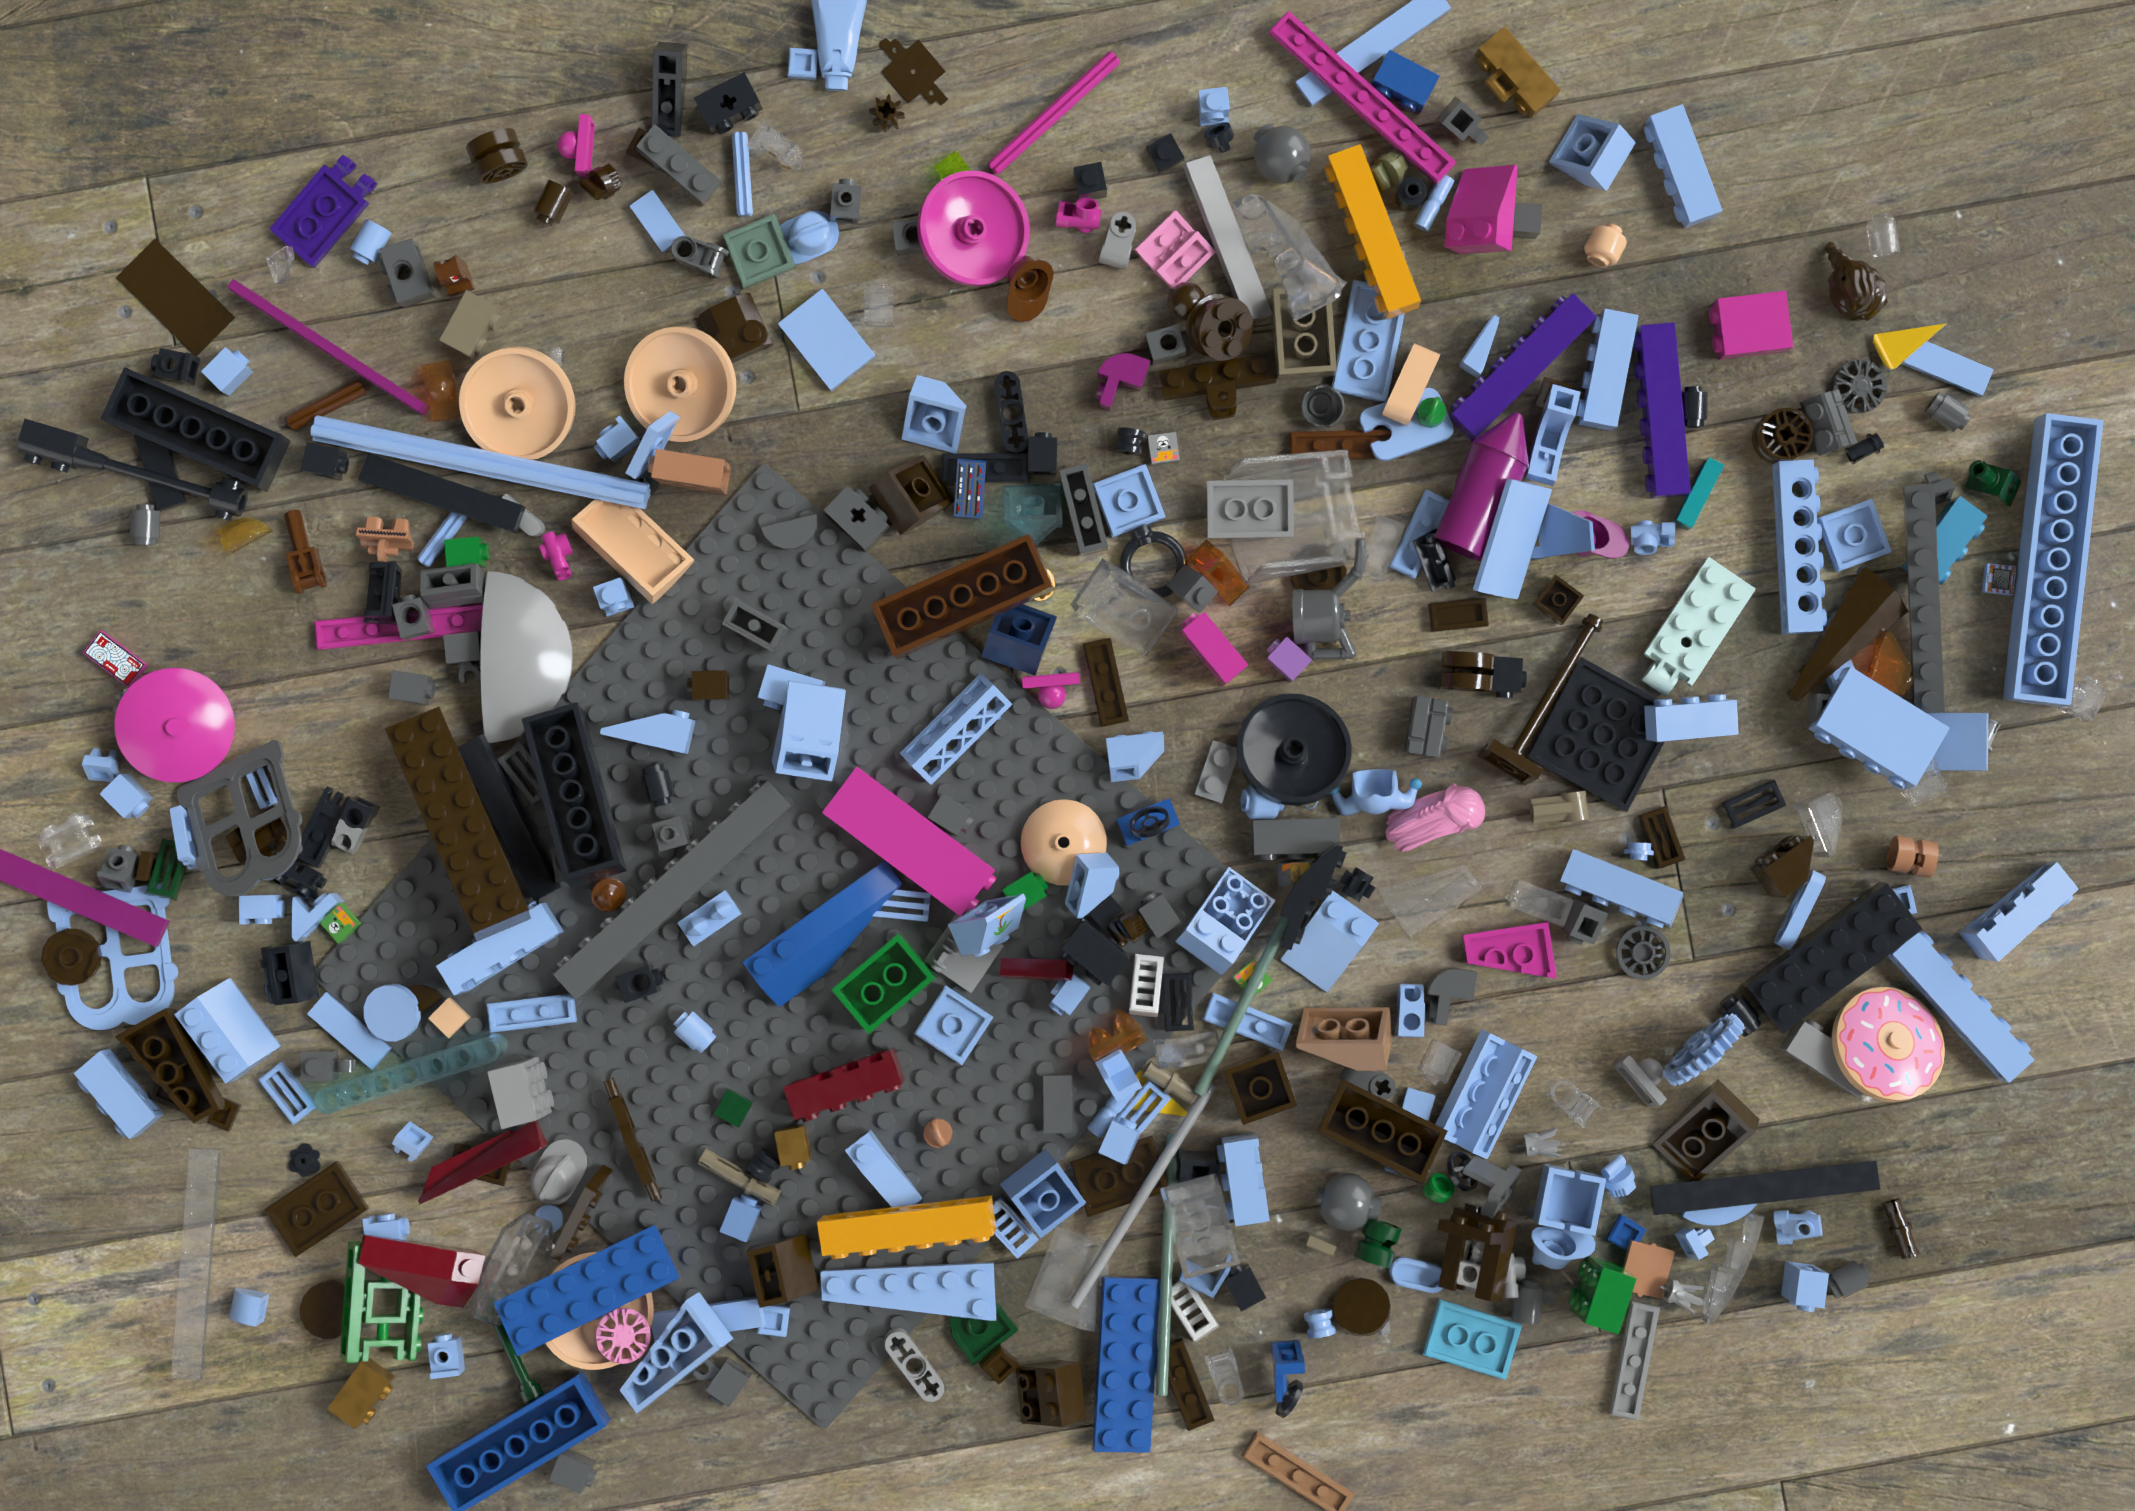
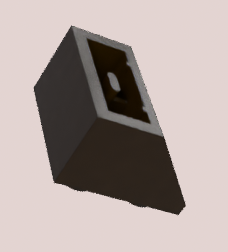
[1750,834,1814,898]
[747,1233,819,1308]
[1016,1360,1086,1427]

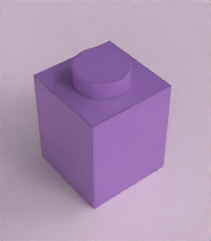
[1265,637,1312,682]

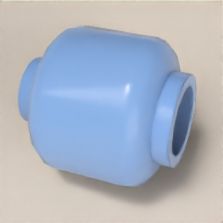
[1241,785,1284,820]

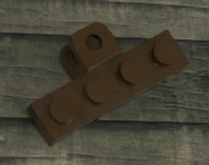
[1159,353,1276,420]

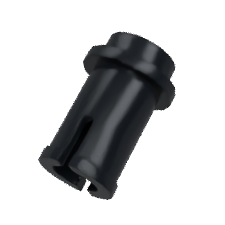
[1844,433,1884,465]

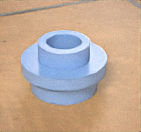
[1624,842,1654,860]

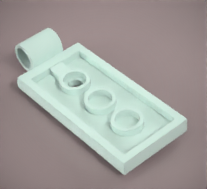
[1641,557,1756,696]

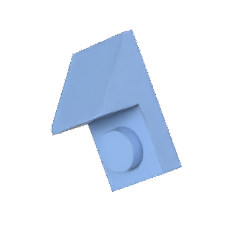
[292,893,344,942]

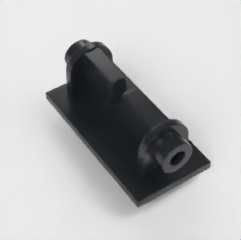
[1412,528,1456,592]
[271,853,327,900]

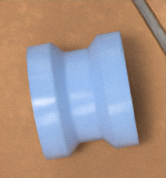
[1304,1308,1336,1338]

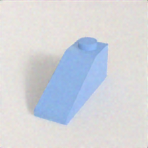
[600,710,696,754]
[845,1129,922,1207]

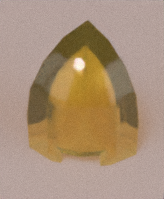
[217,517,273,553]

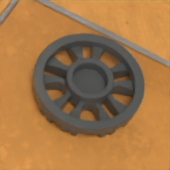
[1832,360,1888,414]
[1616,926,1670,980]

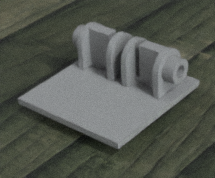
[924,914,1003,993]

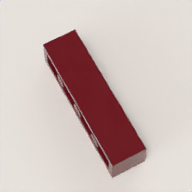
[999,958,1074,981]

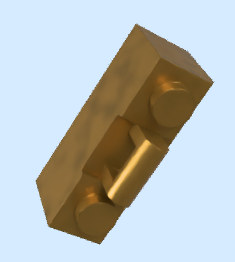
[1475,26,1561,118]

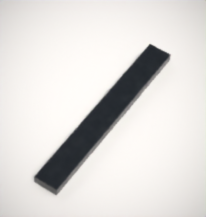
[1649,1161,1881,1215]

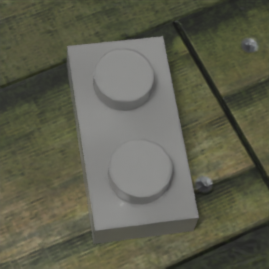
[1194,740,1237,804]

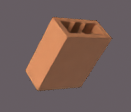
[648,449,731,495]

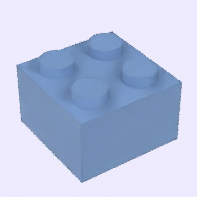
[1000,1149,1086,1238]

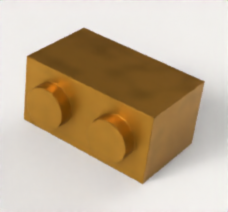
[327,1358,396,1429]

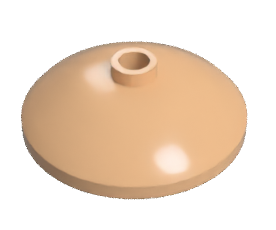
[1021,799,1107,885]

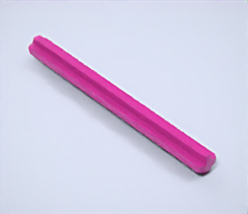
[987,51,1119,175]

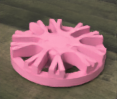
[596,1308,651,1364]

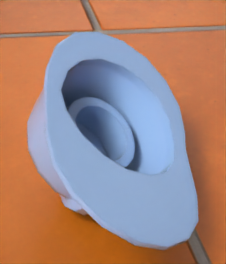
[780,210,839,265]
[1531,1226,1596,1270]

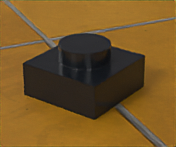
[1146,133,1185,174]

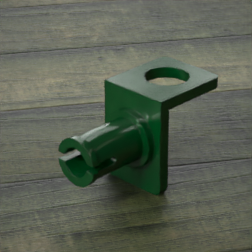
[1965,460,2021,507]

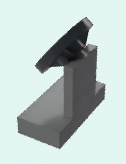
[1447,1151,1521,1219]

